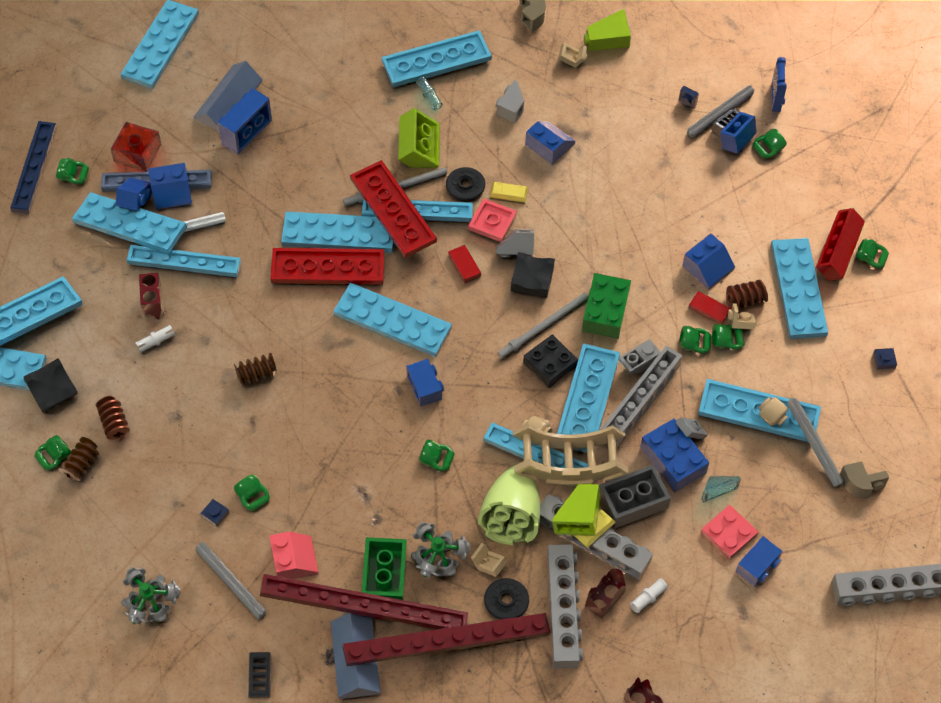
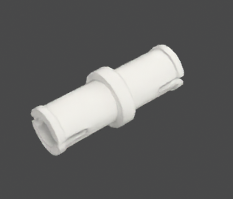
[135,325,175,353]
[630,578,668,613]

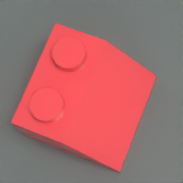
[269,531,318,579]

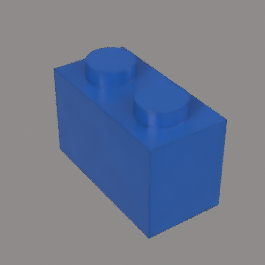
[720,112,757,153]
[115,177,152,210]
[406,359,444,407]
[735,536,782,587]

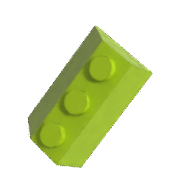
[398,108,440,168]

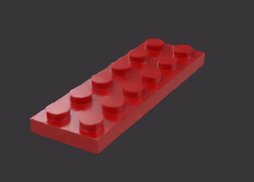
[350,160,437,258]
[270,248,384,285]

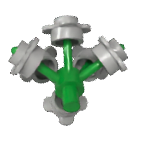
[411,522,470,578]
[121,567,181,625]

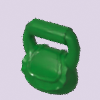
[753,129,787,159]
[56,158,89,185]
[856,238,889,269]
[712,324,745,350]
[679,326,711,354]
[34,435,71,471]
[419,439,455,471]
[234,474,270,511]

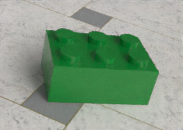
[582,273,631,339]
[361,537,407,600]

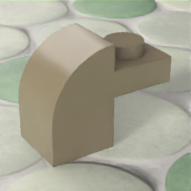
[519,0,546,32]
[840,461,889,498]

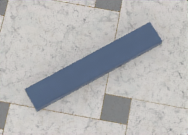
[101,170,212,192]

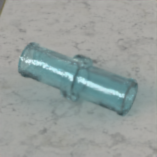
[416,77,443,110]

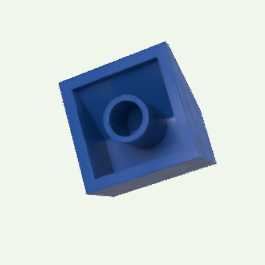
[525,121,575,164]
[148,163,192,210]
[682,233,735,289]

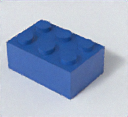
[218,88,272,154]
[640,418,709,492]

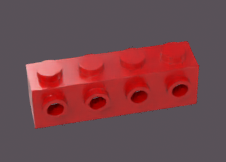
[816,208,865,281]

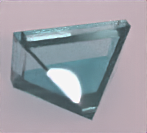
[701,476,741,503]

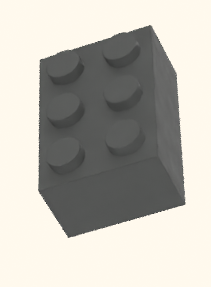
[599,465,671,529]

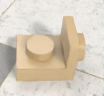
[728,303,756,330]

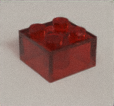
[111,122,162,172]

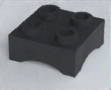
[510,252,555,298]
[523,334,578,388]
[23,358,78,413]

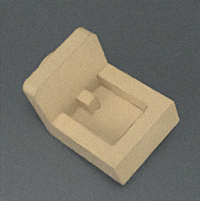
[558,42,587,68]
[471,543,508,577]

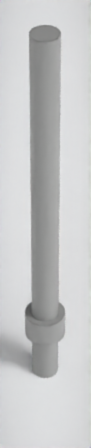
[343,167,447,206]
[497,292,589,359]

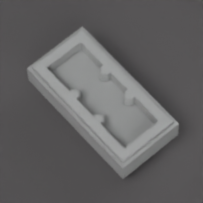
[676,417,708,439]

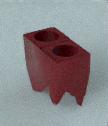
[139,273,165,320]
[585,569,626,619]
[624,677,663,703]

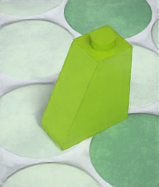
[583,9,631,51]
[552,484,601,536]

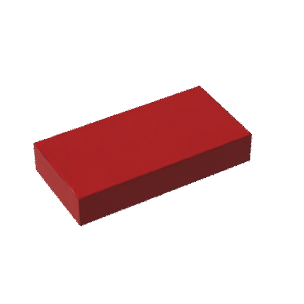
[448,245,481,283]
[688,291,731,324]

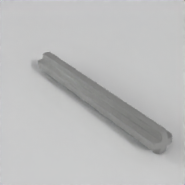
[687,85,755,138]
[787,398,844,487]
[196,542,266,619]

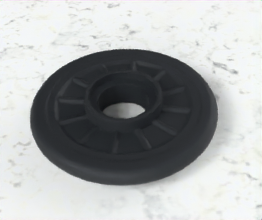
[446,167,486,201]
[484,578,529,620]

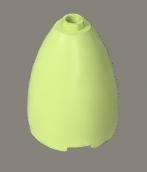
[478,465,540,545]

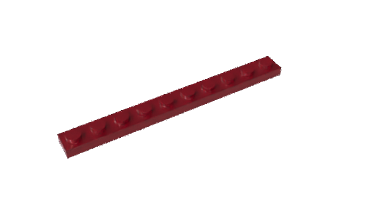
[260,574,468,629]
[342,613,551,667]

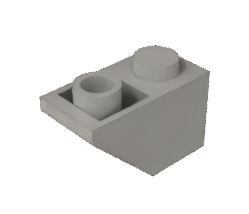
[495,80,524,123]
[496,229,534,257]
[619,339,660,374]

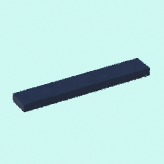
[10,121,57,214]

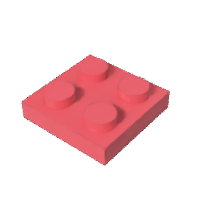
[468,198,517,242]
[701,504,759,560]

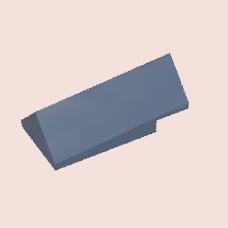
[194,61,263,132]
[331,613,381,699]

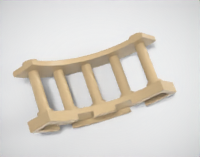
[513,425,629,486]

